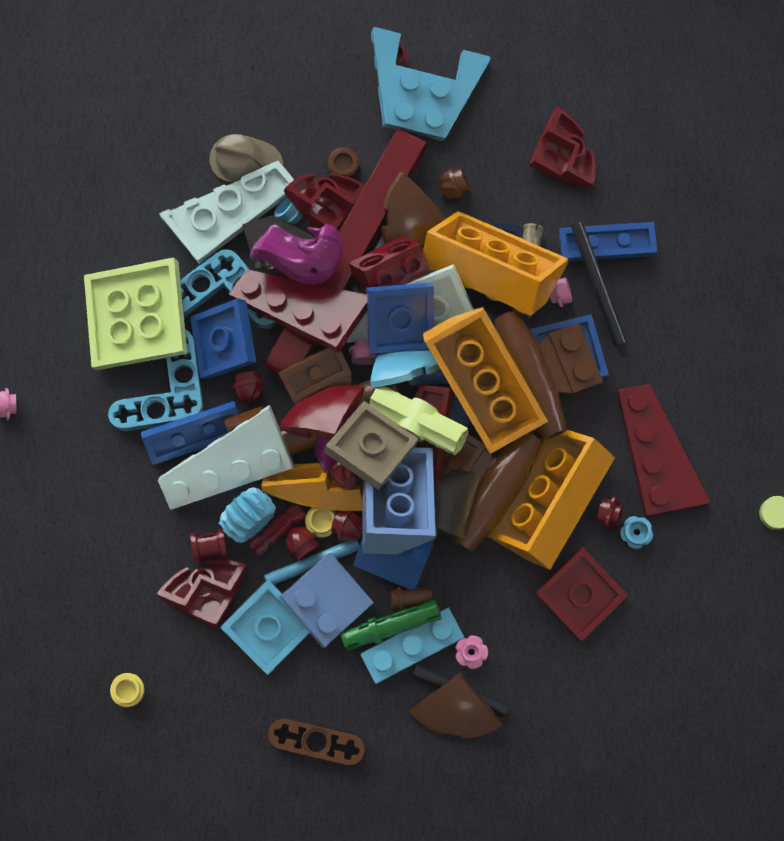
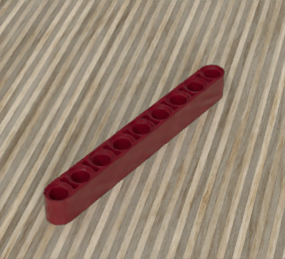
[265,128,427,375]

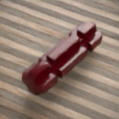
[248,503,306,556]

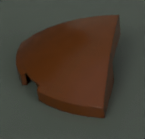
[382,173,446,246]
[409,672,503,738]

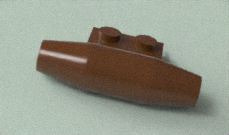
[494,311,603,440]
[278,347,399,456]
[436,432,543,553]

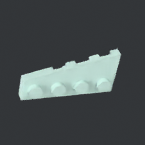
[159,161,294,264]
[347,264,474,343]
[158,405,294,510]

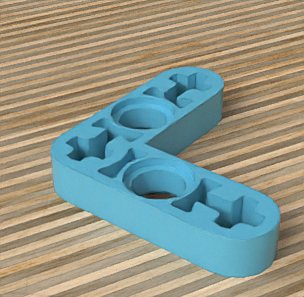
[180,250,277,329]
[108,330,204,431]

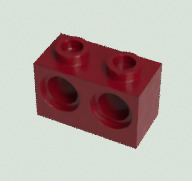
[349,236,430,295]

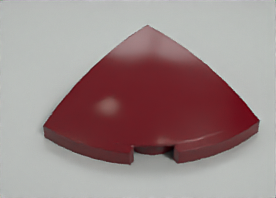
[529,106,596,188]
[283,173,365,230]
[279,386,365,439]
[157,559,247,630]

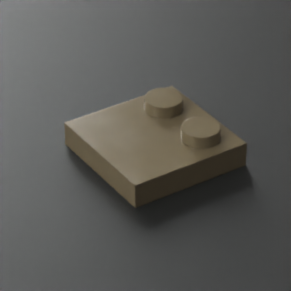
[324,401,419,490]

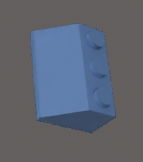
[362,447,436,555]

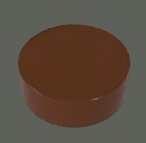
[328,147,359,178]

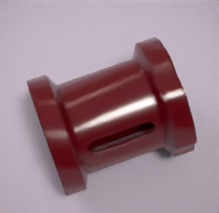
[190,528,228,562]

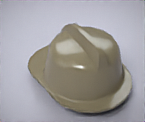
[209,134,283,183]

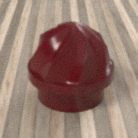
[232,371,265,404]
[331,460,362,489]
[331,511,363,542]
[286,527,320,561]

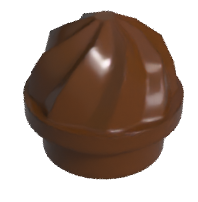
[439,168,471,199]

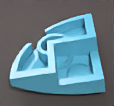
[370,349,440,388]

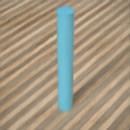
[264,540,359,585]

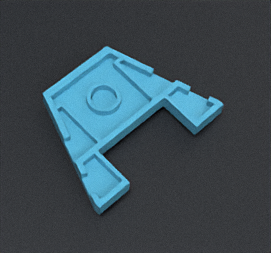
[371,27,490,141]

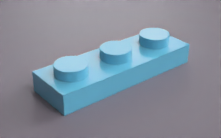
[360,608,464,684]

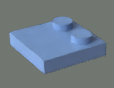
[279,552,374,647]

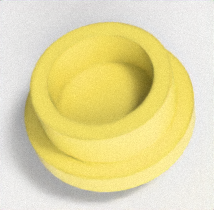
[305,507,336,538]
[110,673,145,707]

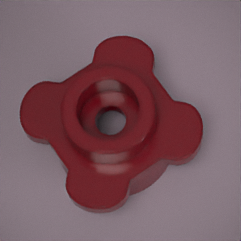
[597,496,623,531]

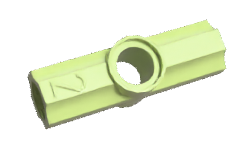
[369,386,469,456]

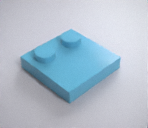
[220,580,310,675]

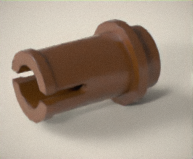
[390,585,432,611]

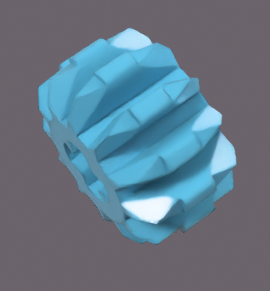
[219,487,276,543]

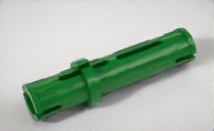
[341,599,442,652]

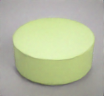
[759,496,784,530]

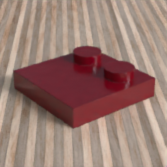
[534,547,628,642]

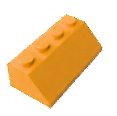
[423,211,569,316]
[423,307,548,454]
[487,430,615,570]

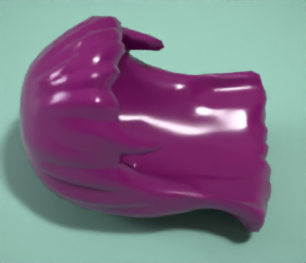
[250,224,343,285]

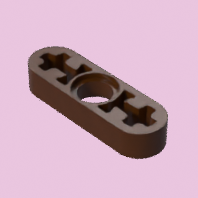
[268,719,365,765]

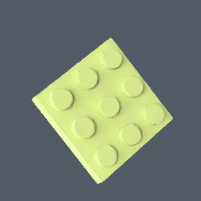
[84,258,187,370]

